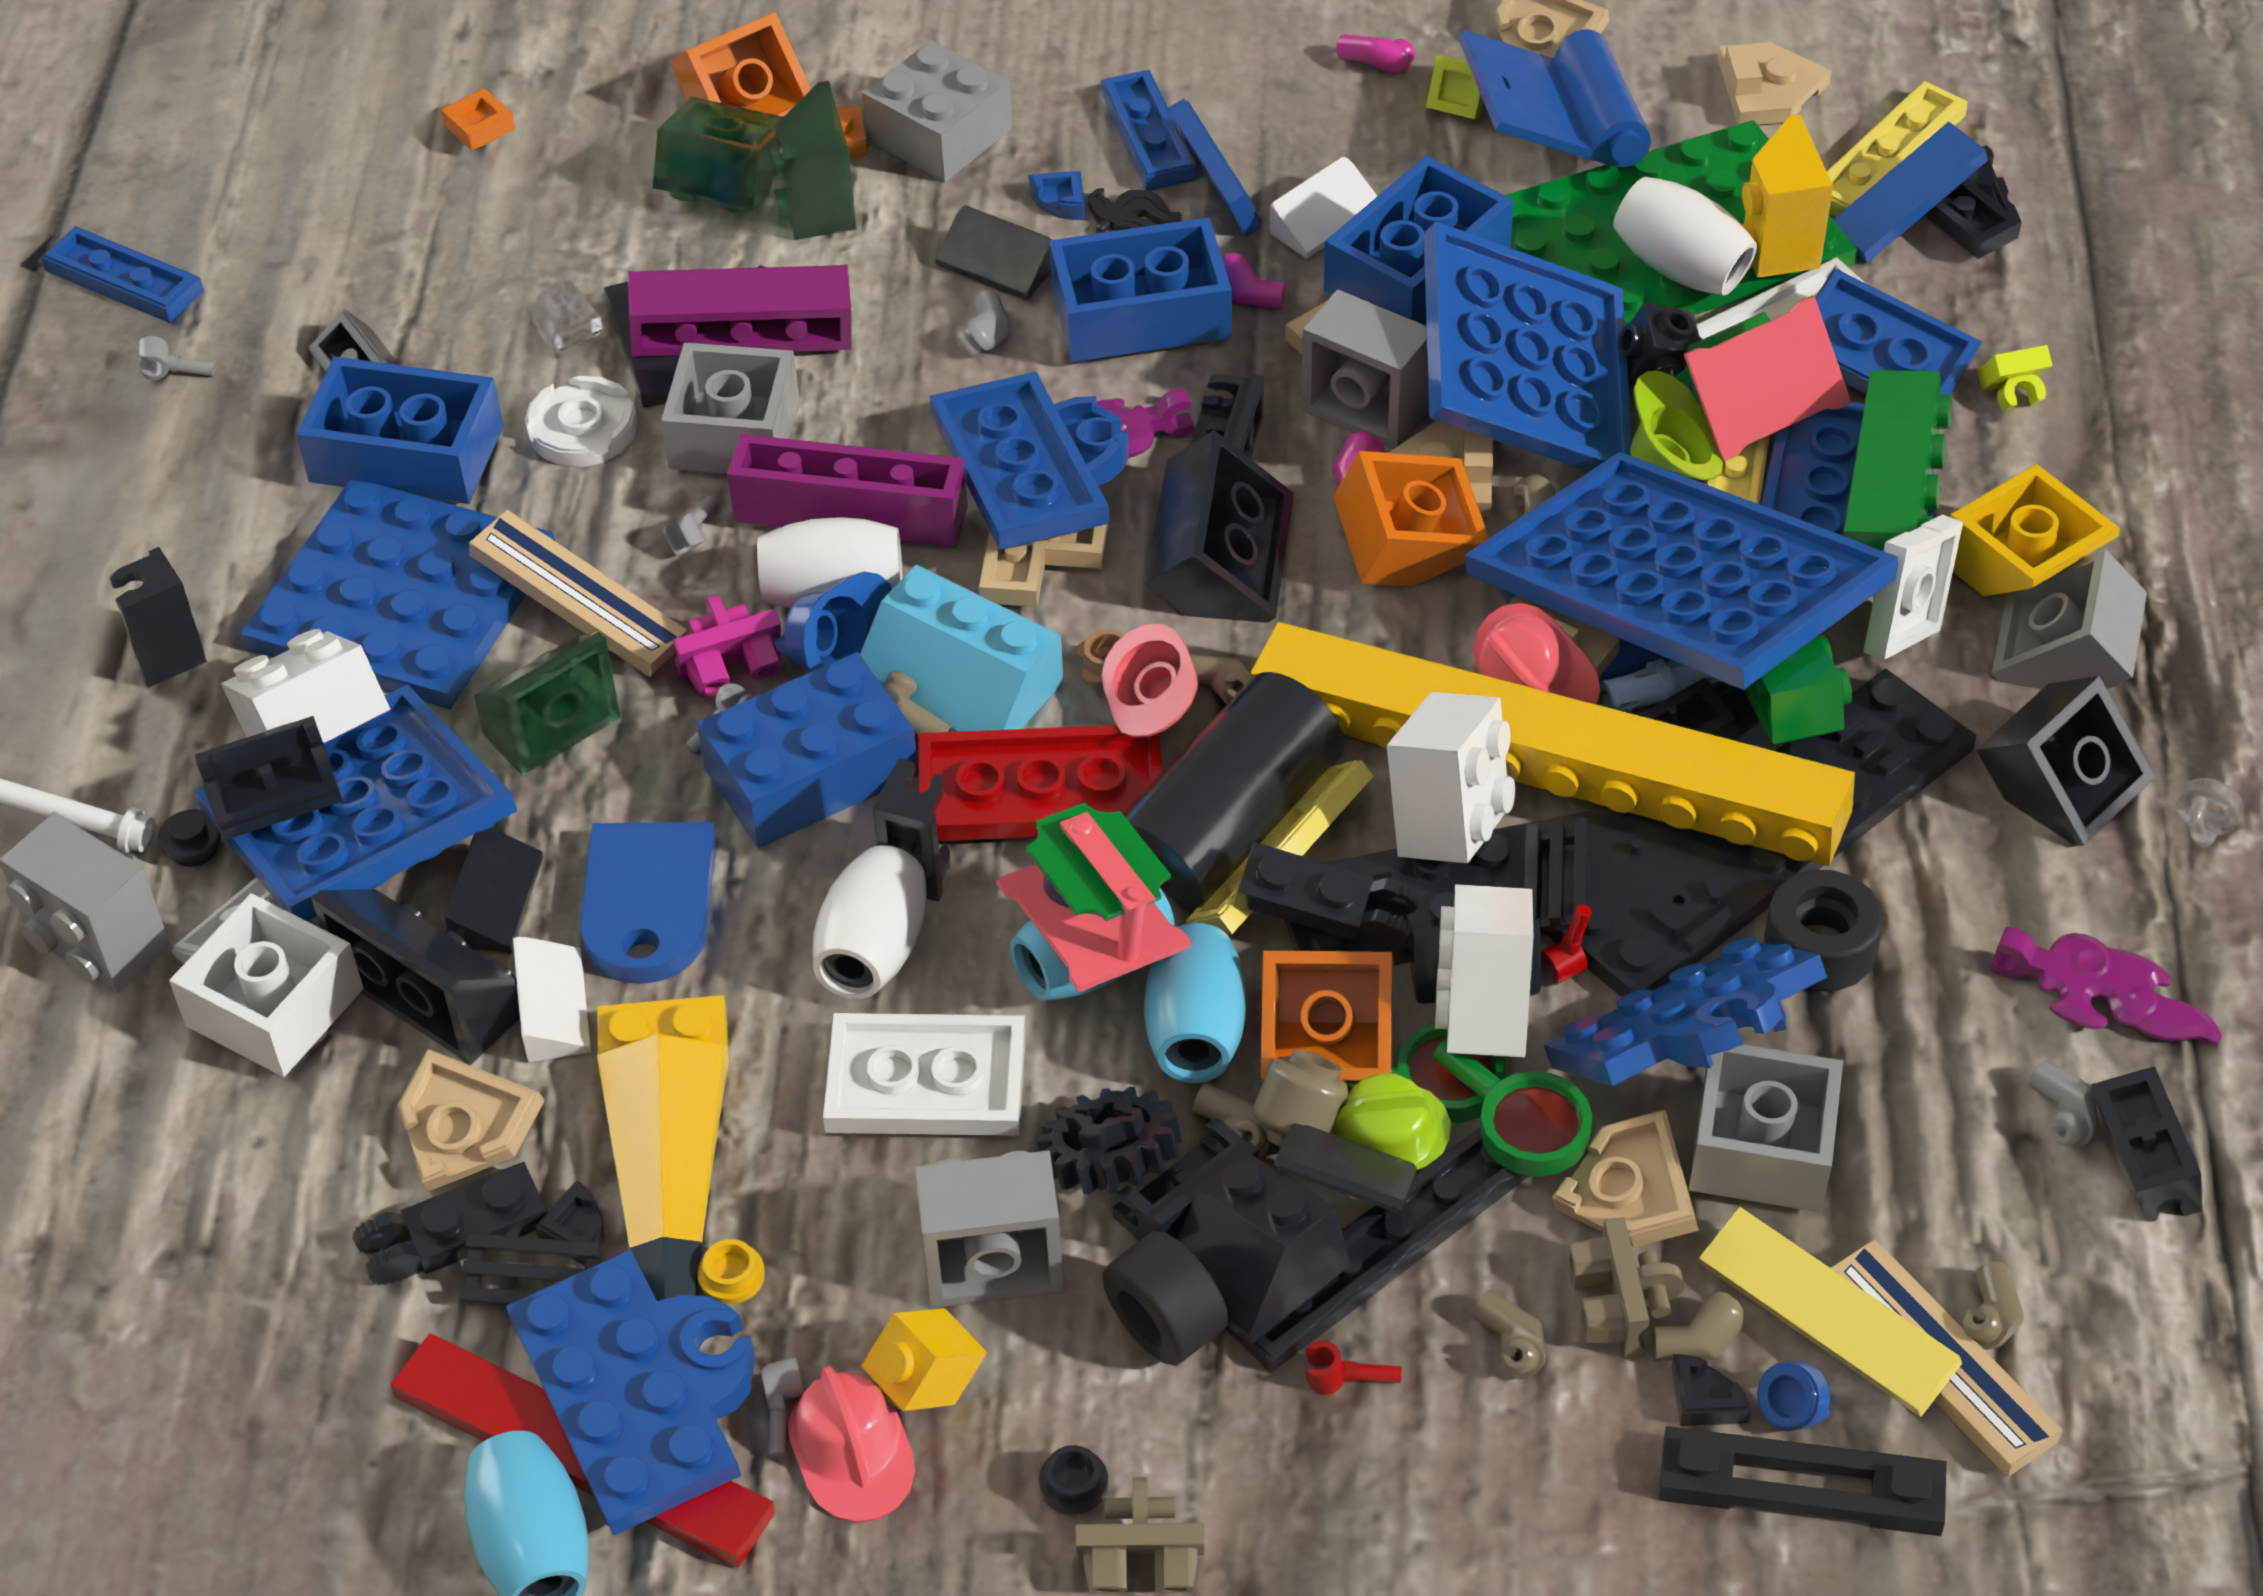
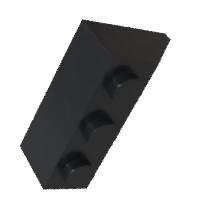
[1145,430,1294,623]
[311,889,520,1065]

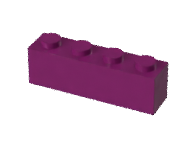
[628,265,852,357]
[727,434,968,547]

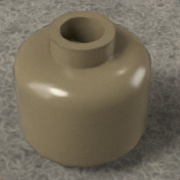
[1253,1049,1349,1147]

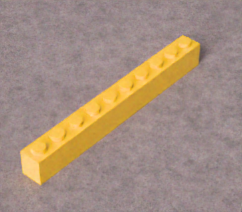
[1251,622,1855,867]

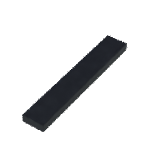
[1226,1098,1564,1374]

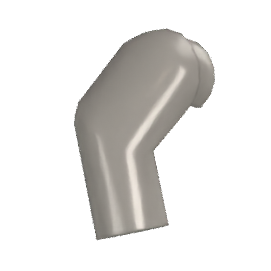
[956,290,1009,356]

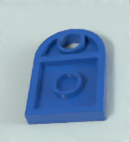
[580,822,716,984]

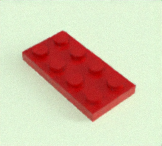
[918,725,1162,841]

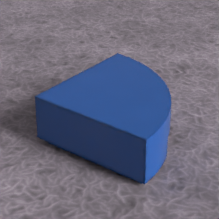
[1028,171,1085,220]

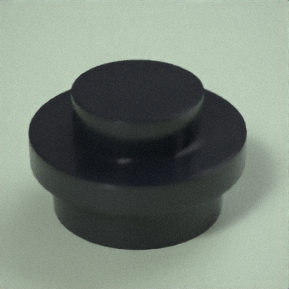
[158,809,221,867]
[1039,1445,1109,1515]

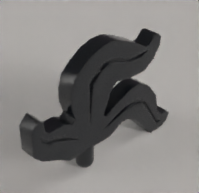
[1088,188,1182,233]

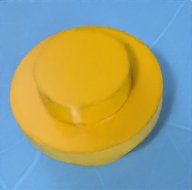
[697,1239,765,1305]

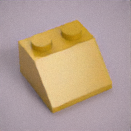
[1741,114,1833,278]
[1950,464,2120,597]

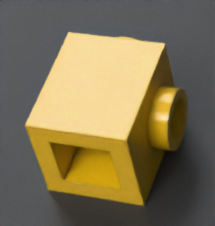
[861,1308,988,1411]

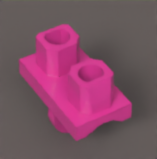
[674,594,782,698]

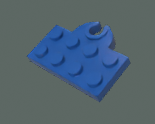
[930,372,1129,550]
[1762,402,1941,536]
[1544,937,1827,1086]
[506,1250,755,1536]

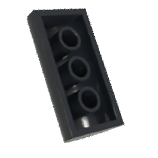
[1123,672,1344,915]

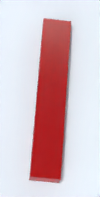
[390,1333,776,1568]

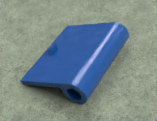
[1458,29,1651,168]

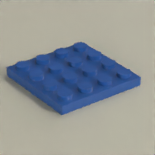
[1424,221,1632,472]
[240,480,555,709]
[193,684,518,921]

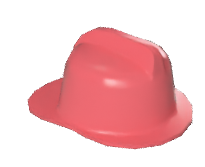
[1473,603,1600,705]
[1101,624,1198,738]
[788,1365,915,1523]

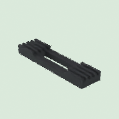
[1659,1426,1947,1536]

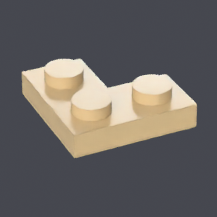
[979,524,1109,607]

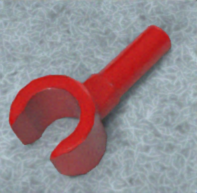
[1541,905,1592,985]
[1305,1340,1402,1395]

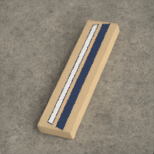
[469,509,688,677]
[1831,1239,2063,1478]

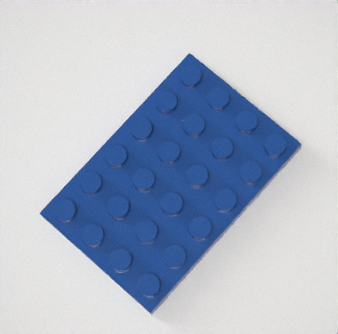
[1465,452,1898,690]

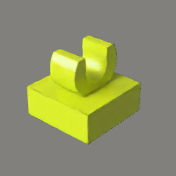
[1426,54,1483,119]
[1977,345,2053,411]

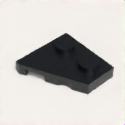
[1924,145,2022,259]

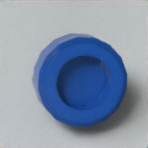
[1757,1360,1830,1432]

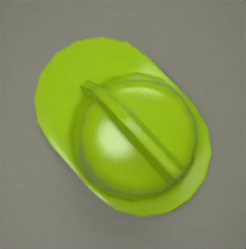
[1630,371,1723,480]
[1333,1073,1451,1170]

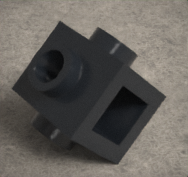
[1619,303,1702,389]

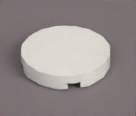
[525,376,638,467]

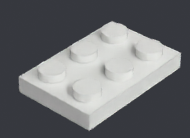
[823,1013,1026,1136]

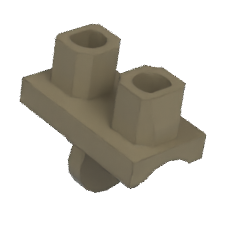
[1567,1217,1685,1359]
[1076,1477,1205,1594]

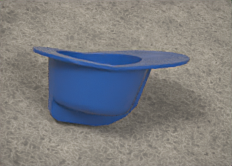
[775,571,892,673]

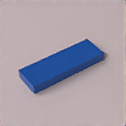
[1101,70,1196,191]
[1168,98,1262,237]
[1833,121,1988,263]
[41,226,204,323]

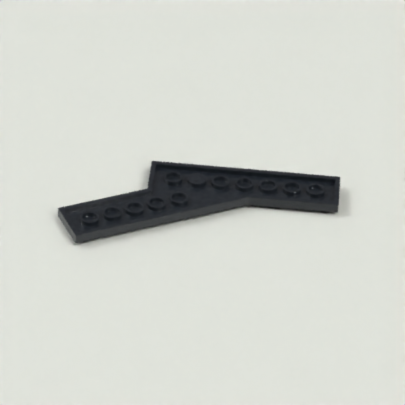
[1284,668,1977,997]

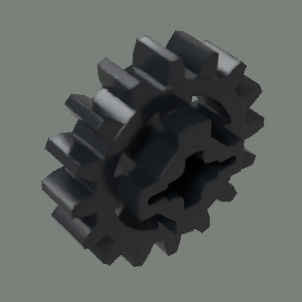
[1037,1086,1182,1195]

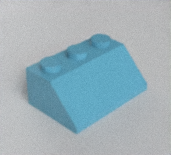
[860,565,1063,732]

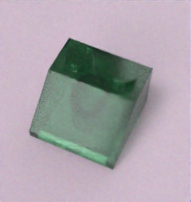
[769,81,857,240]
[652,97,791,213]
[474,632,621,776]

